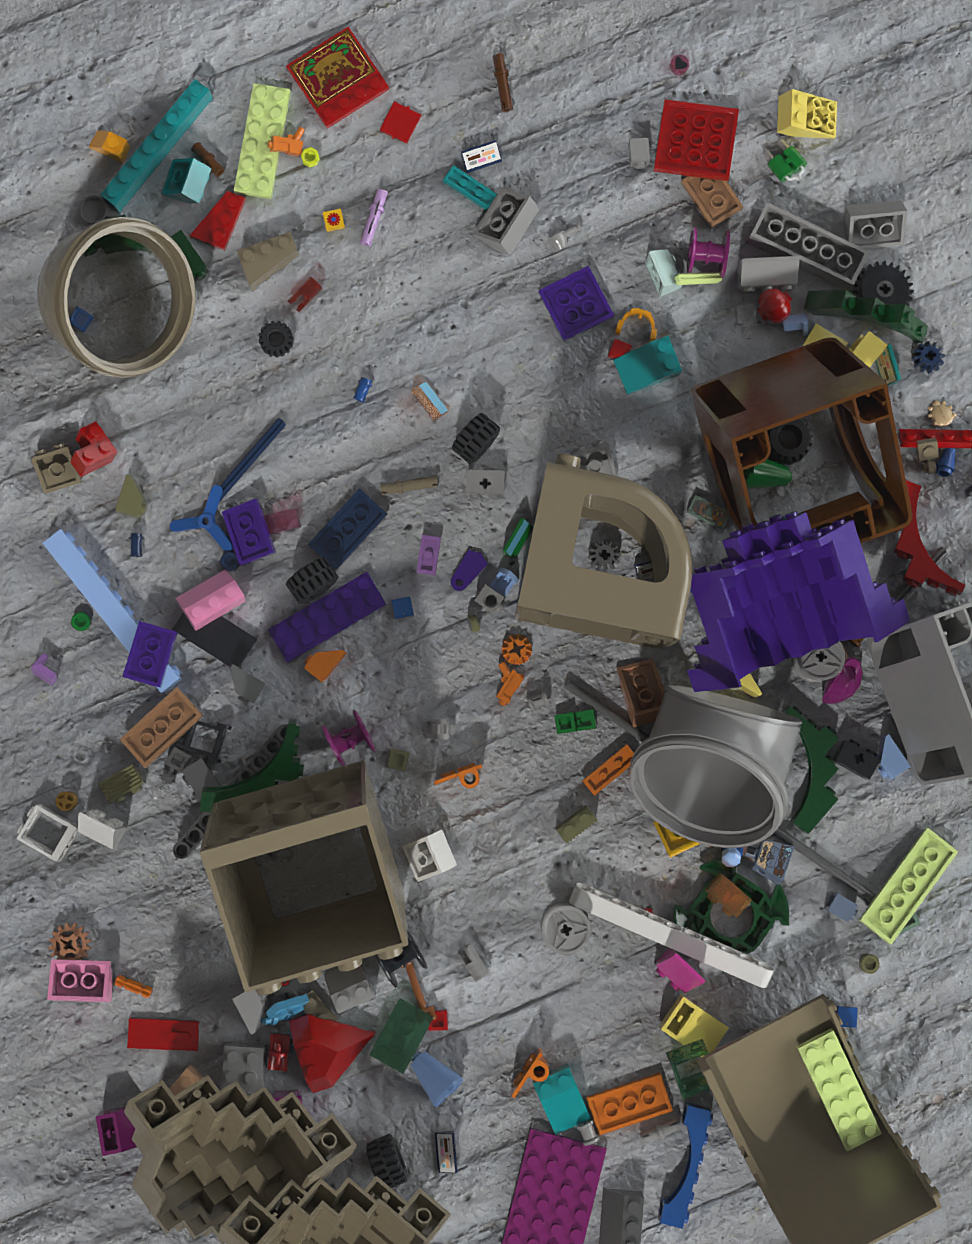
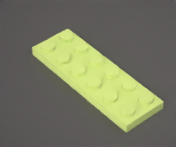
[234,83,291,199]
[858,828,958,945]
[796,1028,882,1152]

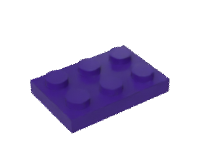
[222,498,276,566]
[122,621,178,688]

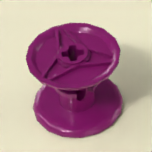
[687,226,730,278]
[322,709,377,766]

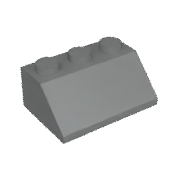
[473,187,539,256]
[844,200,907,249]
[736,256,800,294]
[232,989,270,1034]

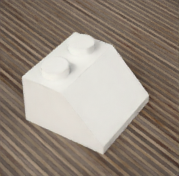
[402,830,457,882]

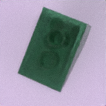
[369,998,434,1074]

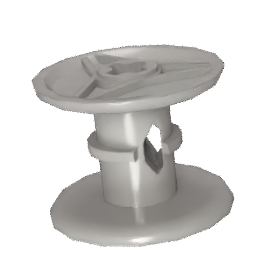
[792,641,845,683]
[541,901,591,955]

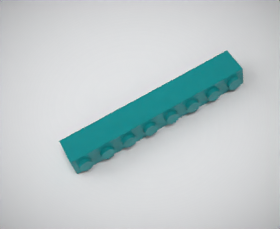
[100,79,213,213]

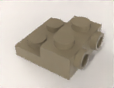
[31,442,82,494]

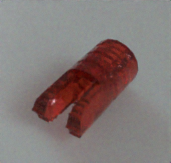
[288,276,323,313]

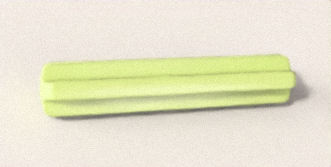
[674,272,722,285]

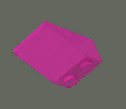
[654,948,705,993]

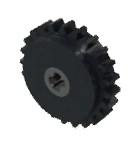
[852,261,914,306]

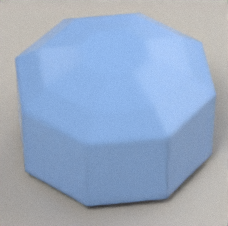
[721,848,741,867]

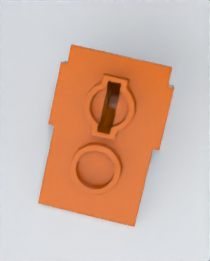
[433,763,483,788]
[511,1047,549,1098]

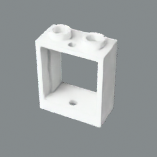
[17,804,78,862]

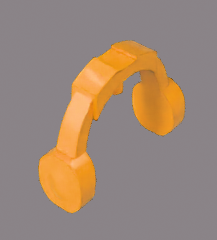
[615,308,657,342]

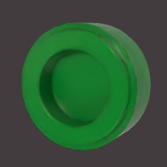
[71,612,92,631]

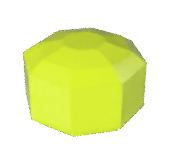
[301,147,320,168]

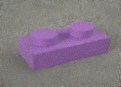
[416,535,441,576]

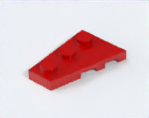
[189,191,246,251]

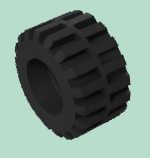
[452,413,500,464]
[767,418,814,465]
[286,558,339,604]
[366,1134,408,1188]

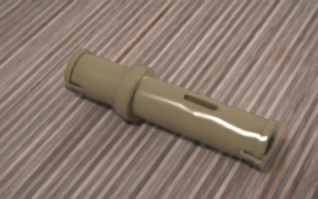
[380,475,438,496]

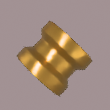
[55,791,78,811]

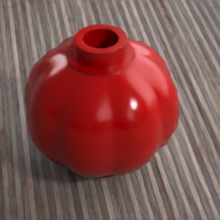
[757,288,792,324]

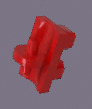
[267,1033,291,1072]

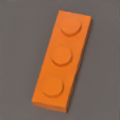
[582,744,634,796]

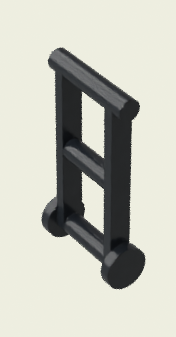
[172,721,232,764]

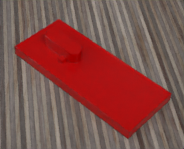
[127,1018,200,1051]

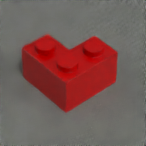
[70,421,118,477]

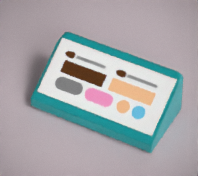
[875,344,901,386]

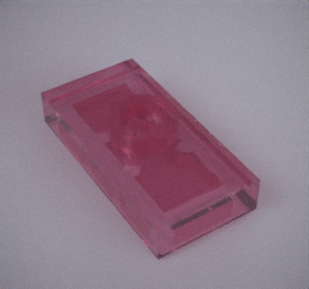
[264,508,301,534]

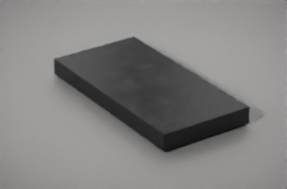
[172,612,258,667]

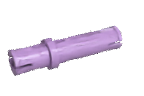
[360,189,388,247]

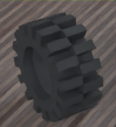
[258,321,294,358]

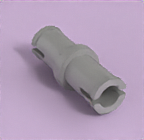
[639,1118,680,1145]

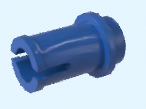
[353,377,372,403]

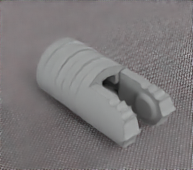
[457,944,490,982]

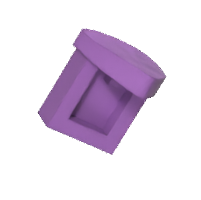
[31,653,57,686]

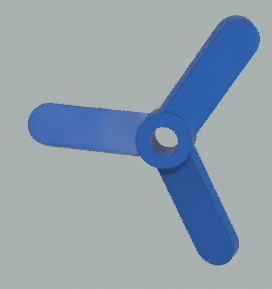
[170,484,233,552]

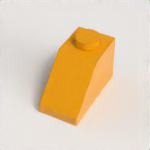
[89,130,131,164]

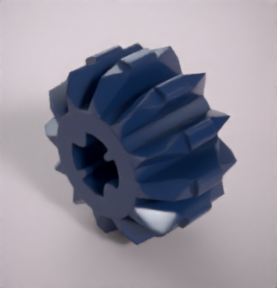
[912,341,945,374]

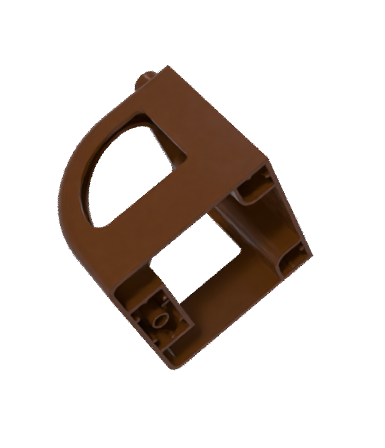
[690,338,912,544]

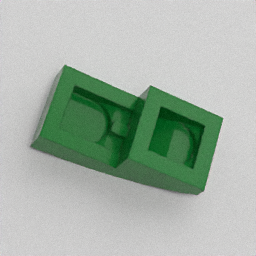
[554,709,597,734]

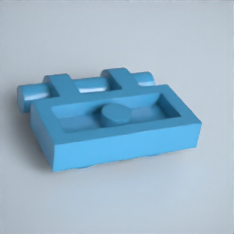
[261,994,309,1026]

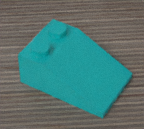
[613,335,682,395]
[532,1063,591,1135]

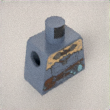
[744,840,794,885]

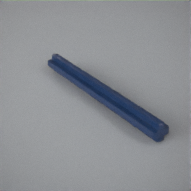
[205,418,286,503]

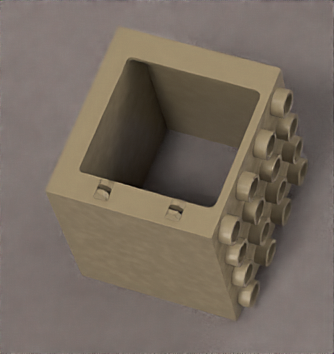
[200,760,408,995]

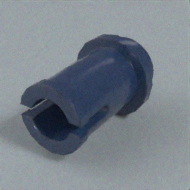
[129,533,144,557]

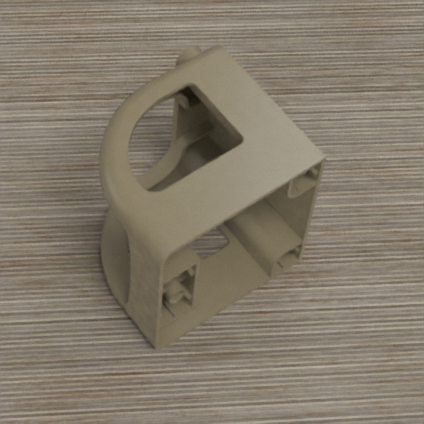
[514,454,692,650]

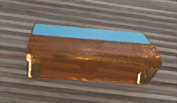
[411,381,449,422]

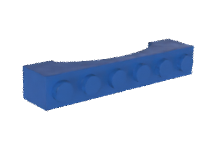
[658,1102,713,1229]

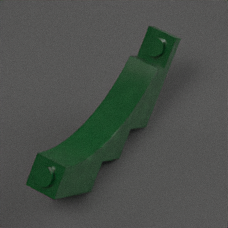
[83,214,209,282]

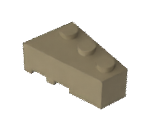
[237,232,299,292]

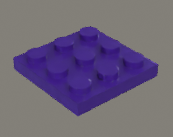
[538,266,614,342]

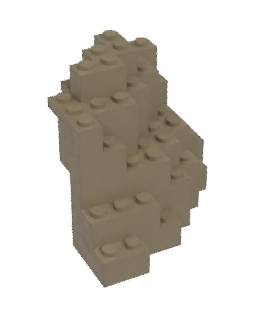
[124,1075,357,1244]
[218,1176,451,1244]

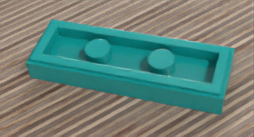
[443,165,497,211]

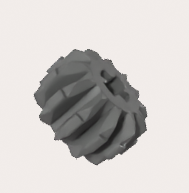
[588,539,621,572]

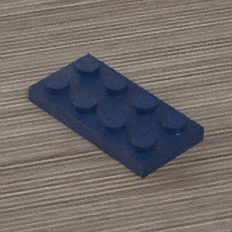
[308,488,388,571]

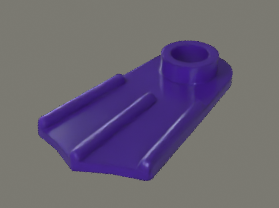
[451,550,488,591]

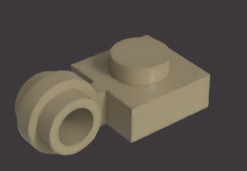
[916,437,939,475]

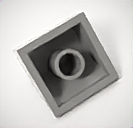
[324,964,375,1014]

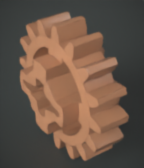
[48,923,92,960]

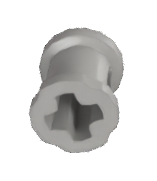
[526,689,550,712]
[576,1119,600,1146]

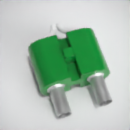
[762,139,807,182]

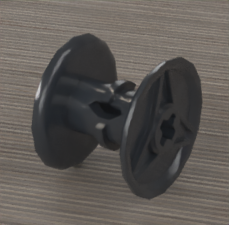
[375,930,428,988]

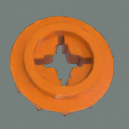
[502,634,532,665]

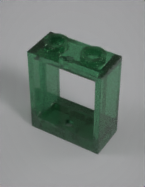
[666,1039,710,1099]

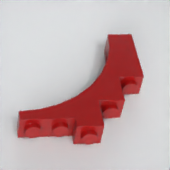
[893,480,966,596]

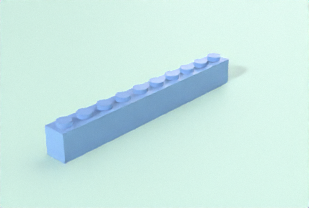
[43,529,182,694]

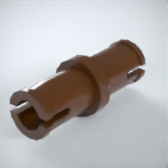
[191,142,225,177]

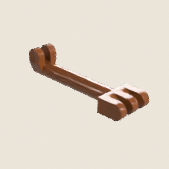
[401,961,437,1025]

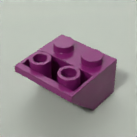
[96,1107,137,1156]

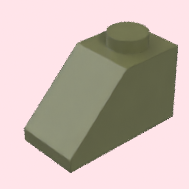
[115,474,147,519]

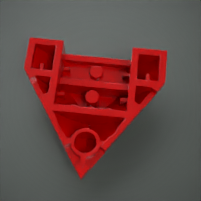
[289,1014,376,1093]

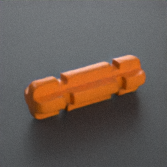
[114,975,153,998]

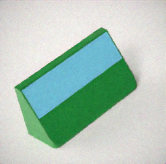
[503,518,533,559]

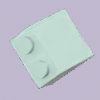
[645,249,682,297]

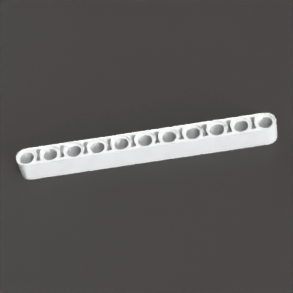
[569,883,774,988]

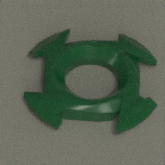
[673,858,789,974]

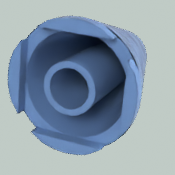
[411,1051,464,1107]

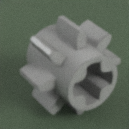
[431,719,454,739]

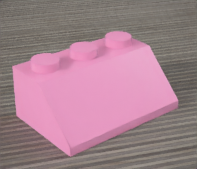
[175,570,245,631]
[47,959,113,1003]

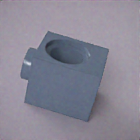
[824,892,858,922]

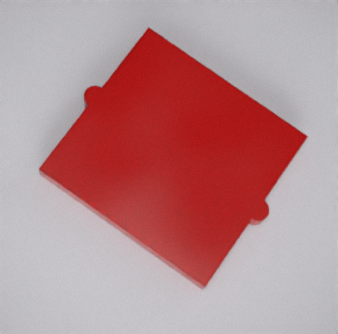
[380,101,422,144]

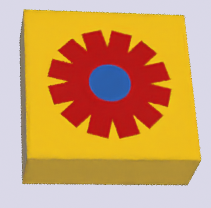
[323,208,345,232]

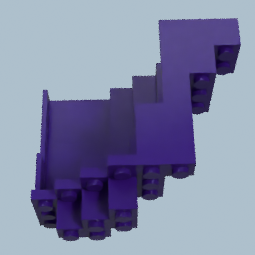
[687,511,910,692]

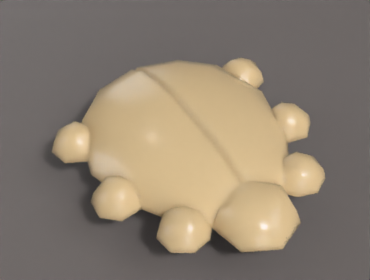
[928,400,956,427]

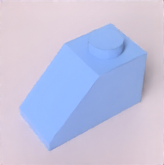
[877,734,911,780]

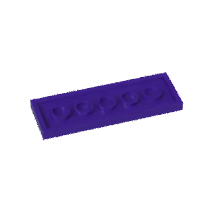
[268,572,387,663]

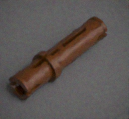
[492,53,513,112]

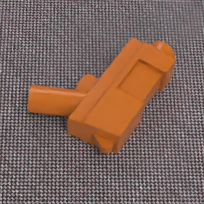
[267,127,305,157]
[496,662,524,707]

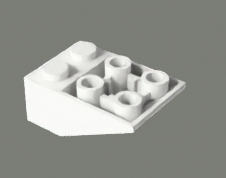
[78,809,127,849]

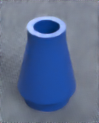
[936,448,956,477]

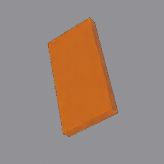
[586,1072,673,1135]

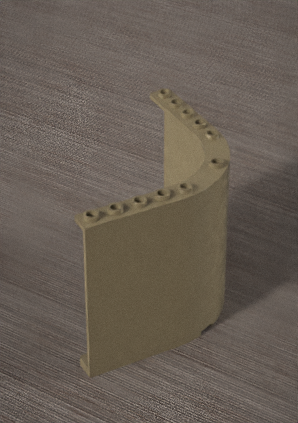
[696,994,942,1244]

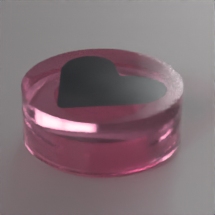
[670,55,689,75]

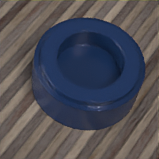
[220,552,240,571]

